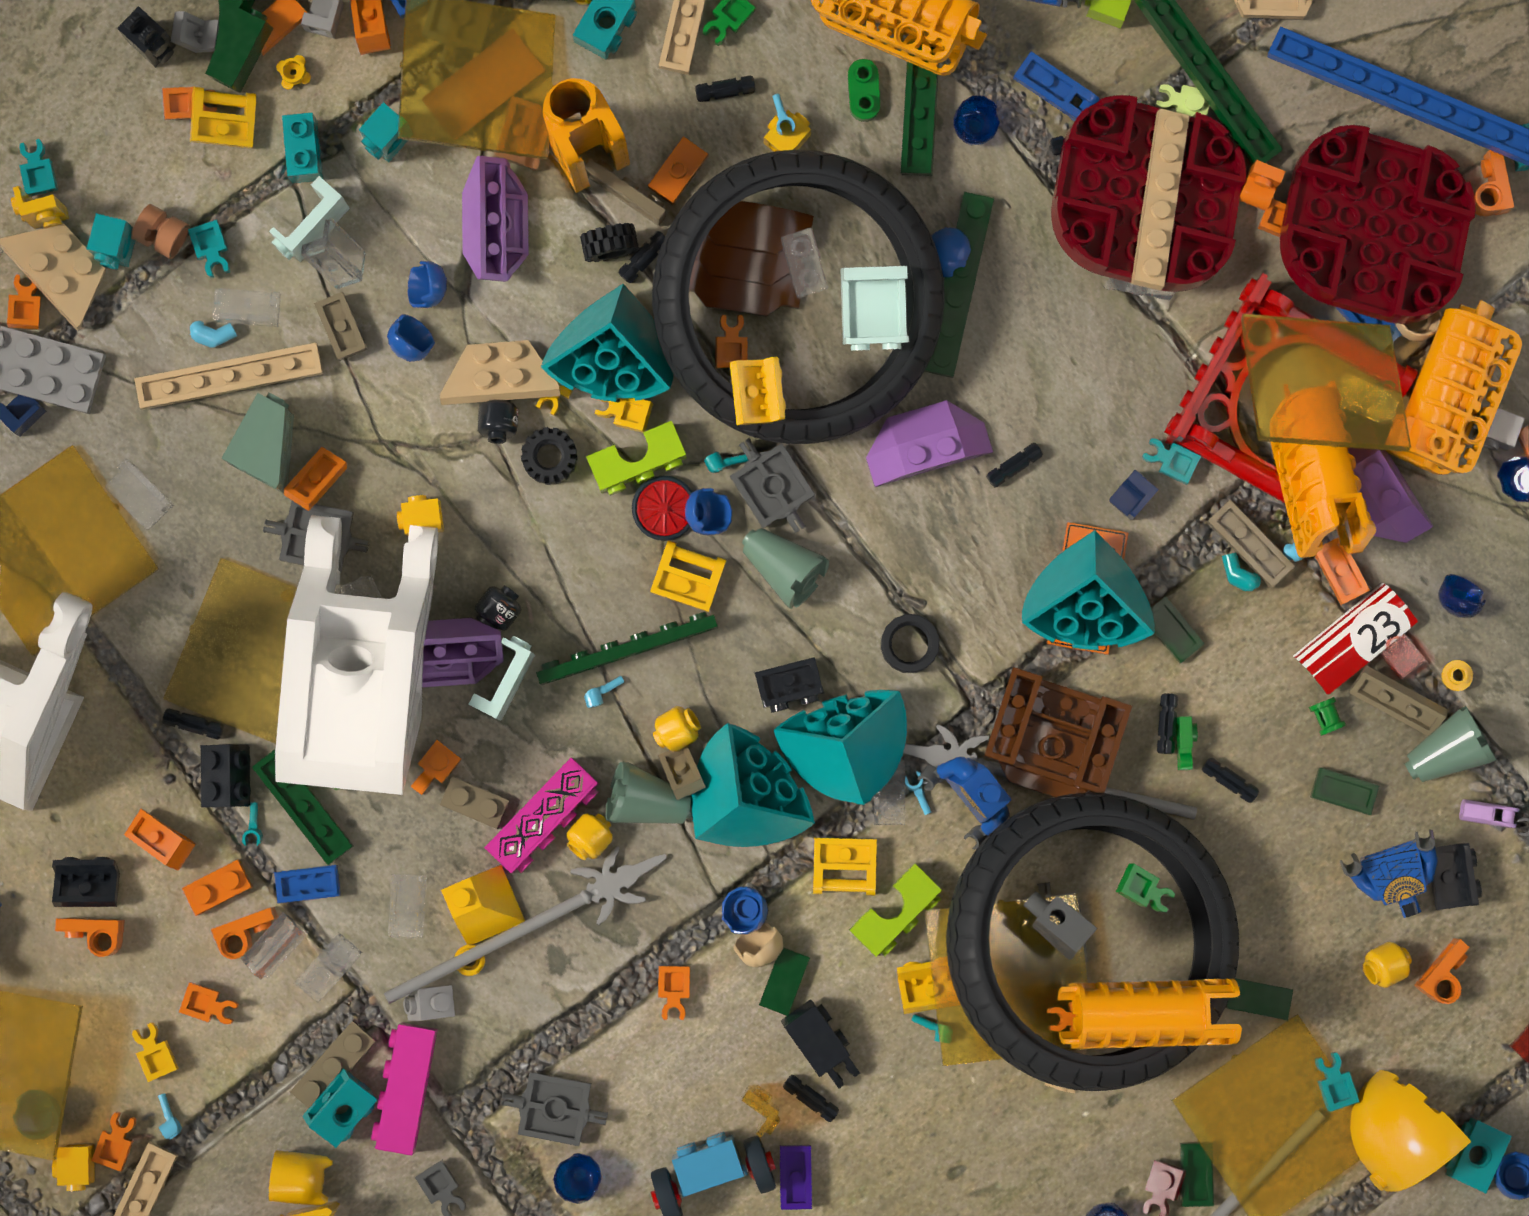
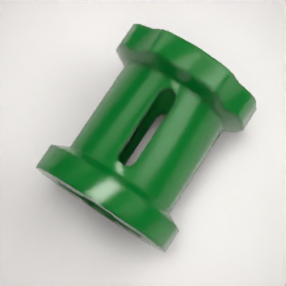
[1309,697,1346,736]

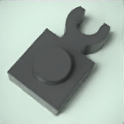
[415,1159,466,1216]

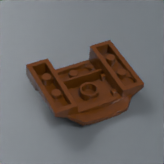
[689,201,814,317]
[984,667,1132,797]

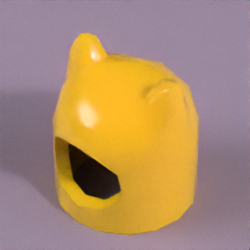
[269,1150,333,1206]

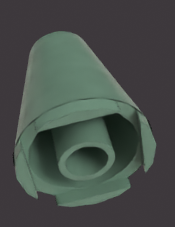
[742,528,829,609]
[1404,706,1497,782]
[605,761,692,824]

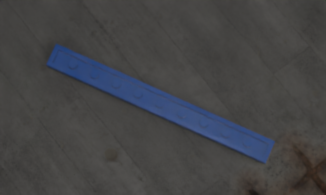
[1267,26,1529,166]

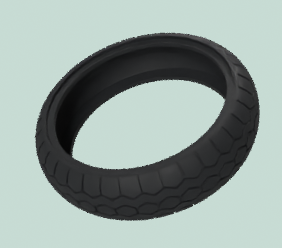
[652,150,944,444]
[946,793,1239,1091]

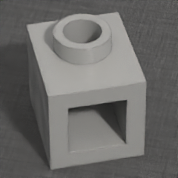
[1472,406,1525,451]

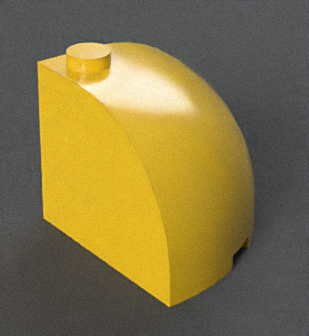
[1350,1070,1471,1192]

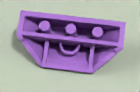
[462,156,529,282]
[866,400,993,487]
[1348,421,1434,543]
[422,618,504,687]

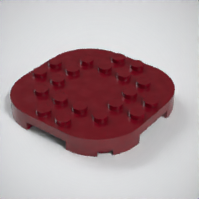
[1051,95,1246,292]
[1280,125,1476,324]

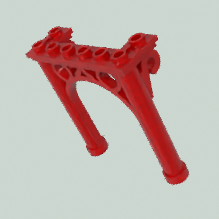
[1164,273,1418,503]

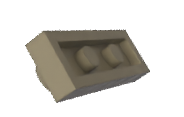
[585,158,666,226]
[1207,500,1295,588]
[1349,665,1448,736]
[290,1020,377,1109]

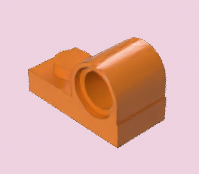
[350,0,391,55]
[1474,150,1514,216]
[1239,160,1286,211]
[124,809,196,871]
[211,907,279,959]
[55,918,125,957]
[1414,938,1470,1004]

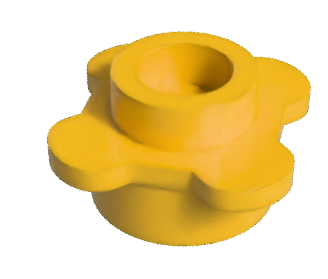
[276,55,311,90]

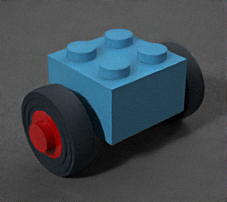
[651,1132,776,1216]

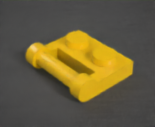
[190,86,256,149]
[650,540,727,612]
[813,838,877,896]

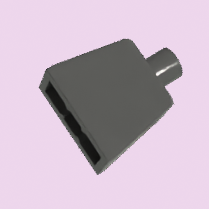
[1023,891,1098,960]

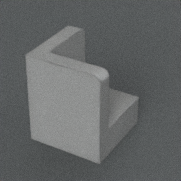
[301,0,344,39]

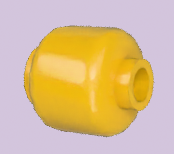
[653,706,701,752]
[567,813,613,860]
[1363,942,1412,988]

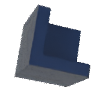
[0,395,47,437]
[1109,470,1159,520]

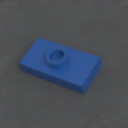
[274,865,341,903]

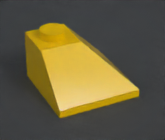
[441,865,525,945]

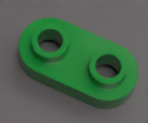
[848,59,880,122]

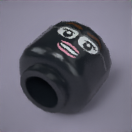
[477,400,518,444]
[475,585,522,631]

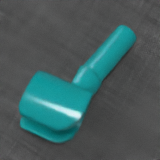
[704,452,748,473]
[242,802,263,846]
[911,1014,953,1043]

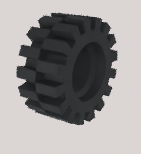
[580,223,639,262]
[521,427,578,485]

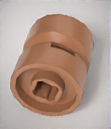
[131,204,190,259]

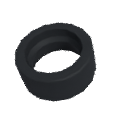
[881,614,940,673]

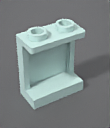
[269,176,350,262]
[841,266,909,351]
[469,636,535,721]

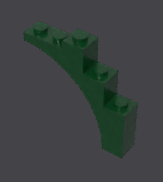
[205,0,274,93]

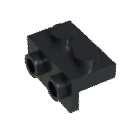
[754,657,824,713]
[200,744,251,808]
[1431,843,1482,910]
[52,857,120,907]

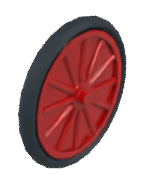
[632,475,692,541]

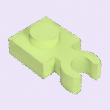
[1155,84,1210,116]

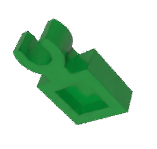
[703,0,756,46]
[1176,716,1198,770]
[1116,863,1175,912]

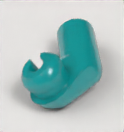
[1222,552,1261,591]

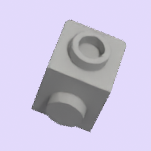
[171,11,219,53]
[403,985,455,1021]

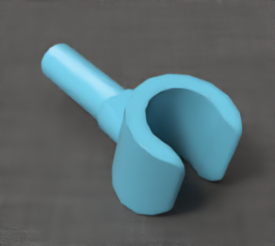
[772,94,795,136]
[584,676,624,708]
[905,771,932,815]
[158,1093,182,1139]

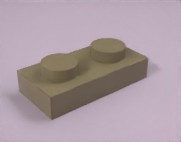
[314,291,367,361]
[658,746,706,800]
[440,776,510,829]

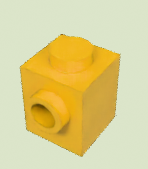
[764,110,811,152]
[397,495,444,536]
[52,1144,95,1191]

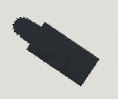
[117,6,176,68]
[781,999,861,1089]

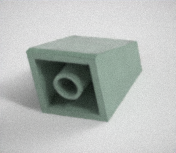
[221,392,294,494]

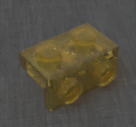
[741,1085,781,1138]

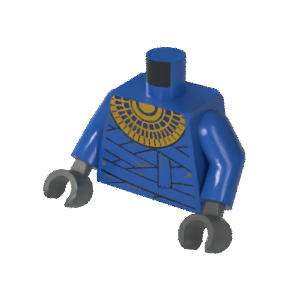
[918,756,1011,850]
[1339,829,1438,918]

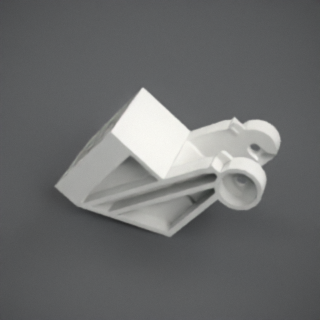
[275,515,438,795]
[0,564,92,811]

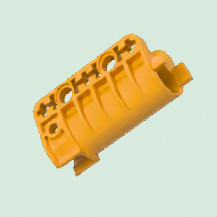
[811,0,987,76]
[543,78,630,193]
[1383,300,1522,475]
[1268,383,1376,558]
[1058,979,1242,1049]

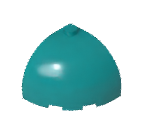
[541,284,674,402]
[1022,530,1155,650]
[774,690,907,805]
[691,723,815,847]

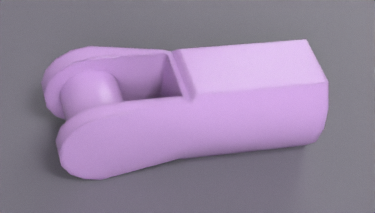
[1459,799,1519,828]

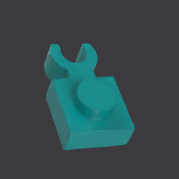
[19,139,58,197]
[188,220,230,279]
[1142,438,1201,485]
[1315,1052,1360,1112]

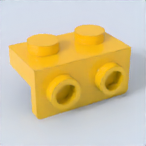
[11,186,70,229]
[730,357,786,425]
[897,956,961,1014]

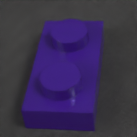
[780,1145,812,1210]

